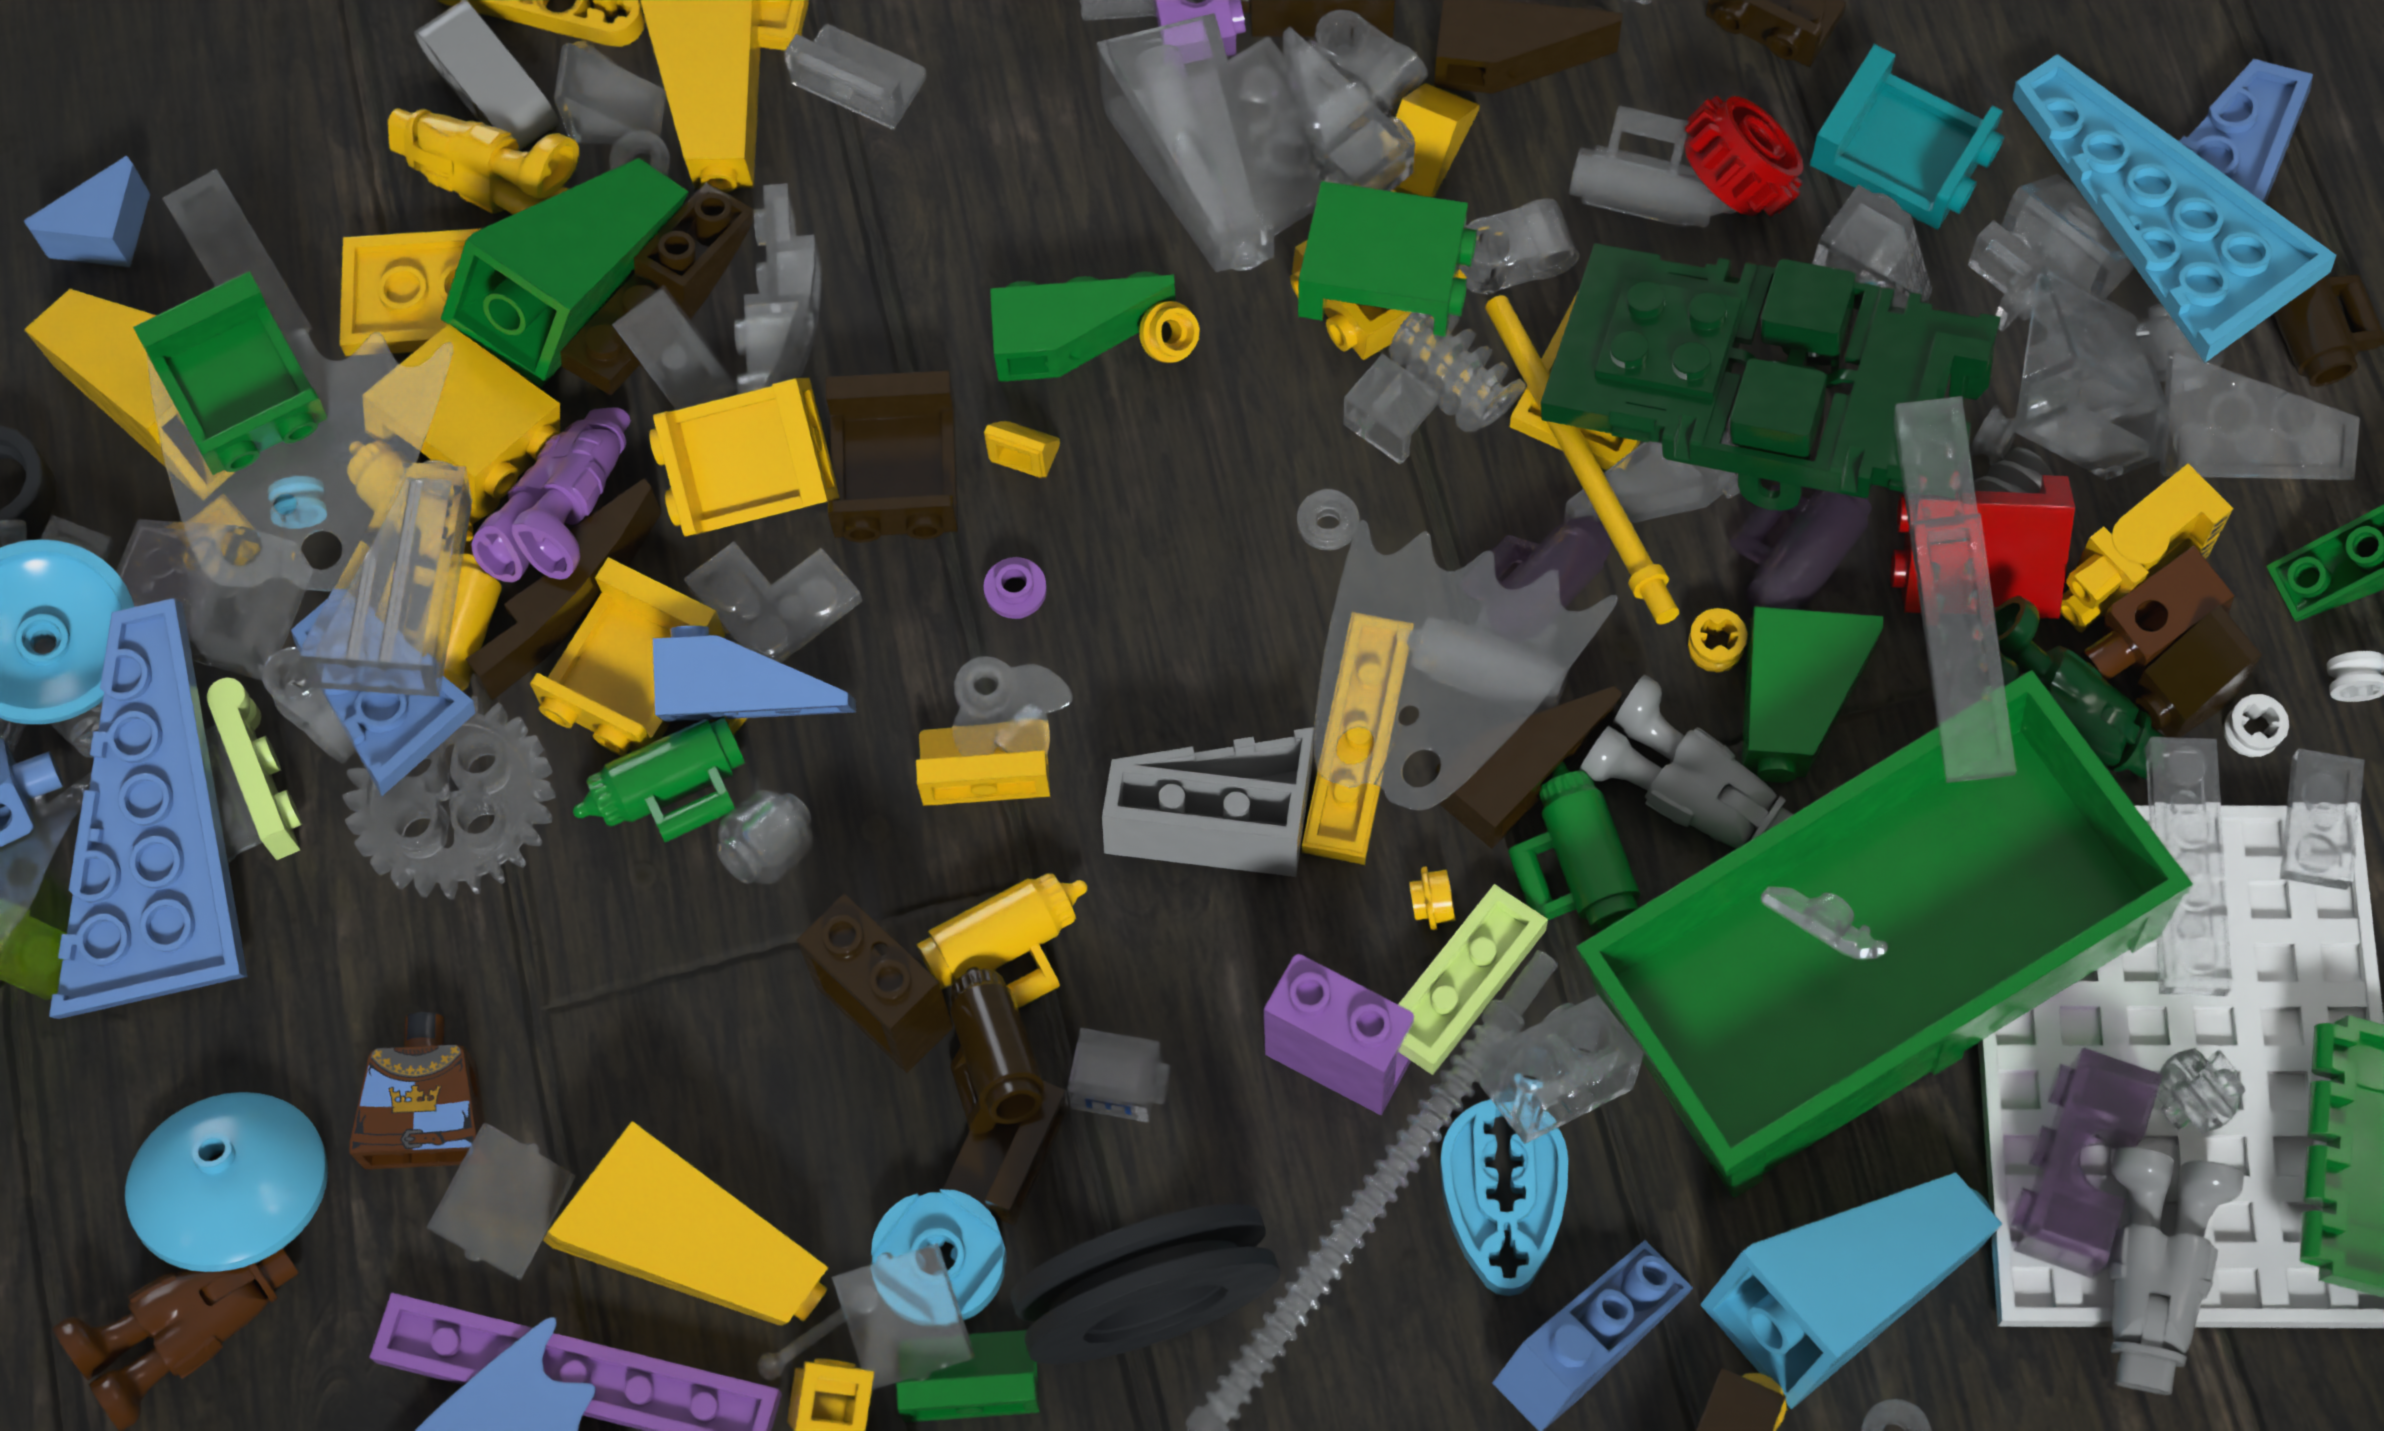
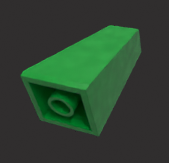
[440,158,688,388]

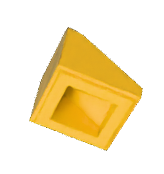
[984,421,1060,478]

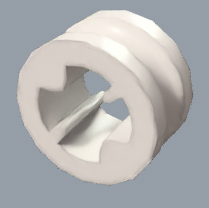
[2326,651,2384,702]
[2223,694,2289,757]

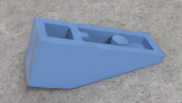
[653,626,856,722]

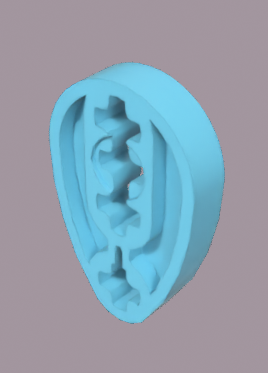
[1440,1098,1568,1296]

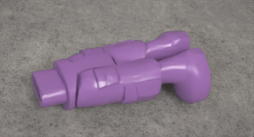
[471,408,630,582]

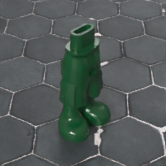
[1959,596,2167,779]

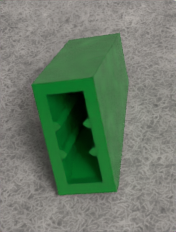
[1742,607,1883,783]

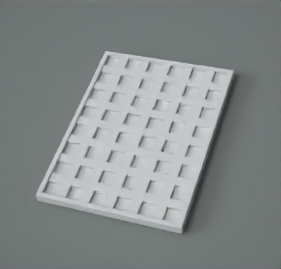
[1978,806,2384,1328]

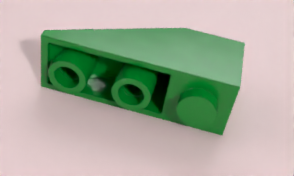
[990,272,1176,382]
[2266,504,2384,622]

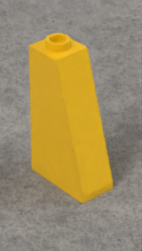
[640,0,761,193]

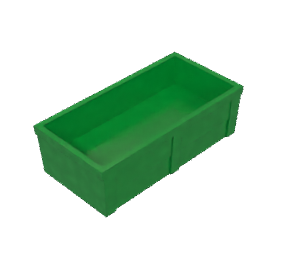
[1576,670,2193,1198]

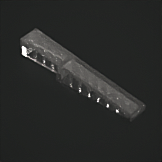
[1894,396,2016,783]

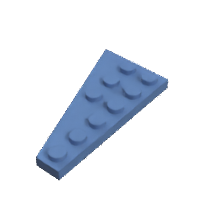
[49,598,248,1019]

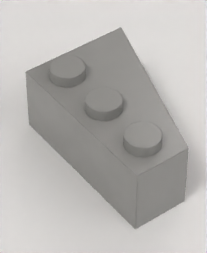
[1102,727,1314,877]

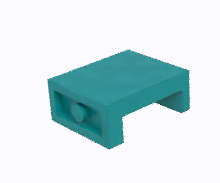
[1810,44,2005,230]

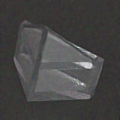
[554,40,666,146]

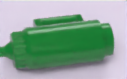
[573,717,745,843]
[1508,761,1641,931]

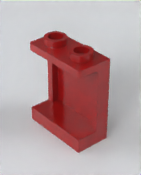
[1890,475,2075,619]

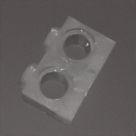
[1480,994,1644,1144]

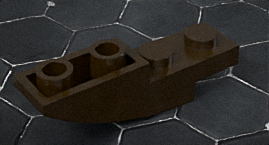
[560,182,755,395]

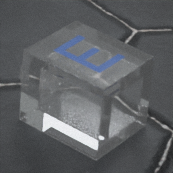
[1067,1028,1171,1122]

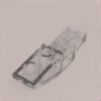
[735,183,822,394]

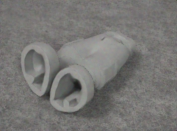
[1579,674,1793,849]
[2109,1147,2244,1395]

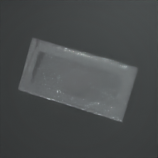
[612,285,737,410]

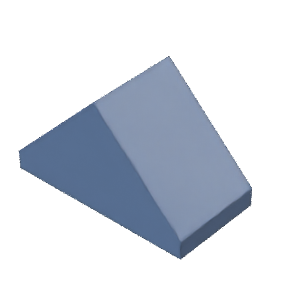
[24,156,150,267]

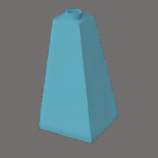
[1700,1172,2002,1409]

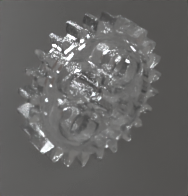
[343,696,556,899]

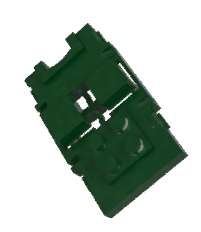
[1541,243,2001,511]

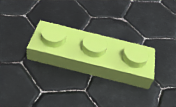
[1398,884,1548,1075]

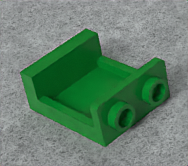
[1298,181,1477,337]
[133,271,328,475]

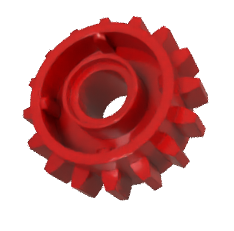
[1684,96,1803,216]

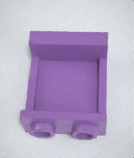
[1264,954,1414,1115]

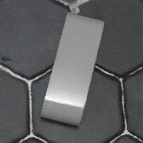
[414,0,560,151]

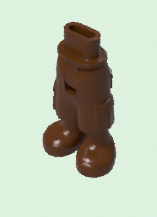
[52,1248,299,1431]

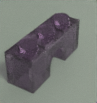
[2009,1047,2162,1279]

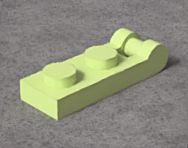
[207,678,302,860]

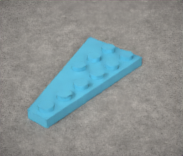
[2012,54,2336,363]

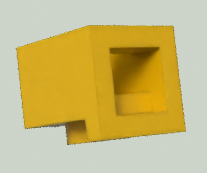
[787,1359,874,1431]

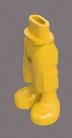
[388,108,579,215]

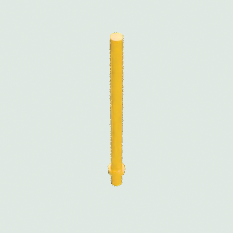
[1485,295,1679,624]

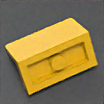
[916,721,1050,806]

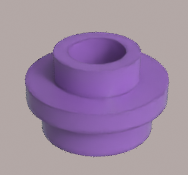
[984,557,1047,619]

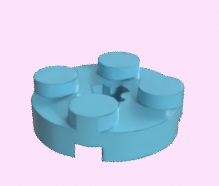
[871,1189,1007,1329]

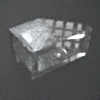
[1813,185,1932,308]

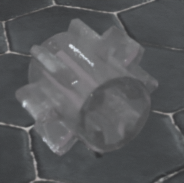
[2153,1048,2245,1133]

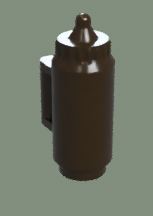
[2274,274,2384,387]
[950,967,1044,1134]

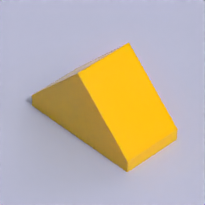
[1375,83,1479,198]

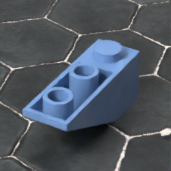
[1493,1240,1693,1431]

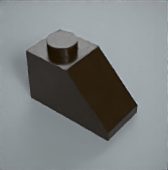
[2131,605,2262,743]

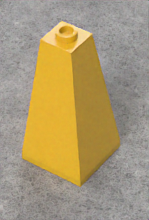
[24,289,236,501]
[543,1121,828,1326]

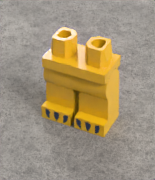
[2060,463,2234,633]

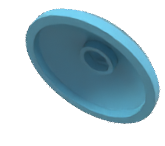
[0,539,135,724]
[125,1092,328,1272]

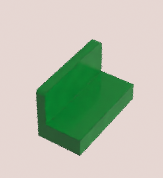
[897,1330,1040,1422]

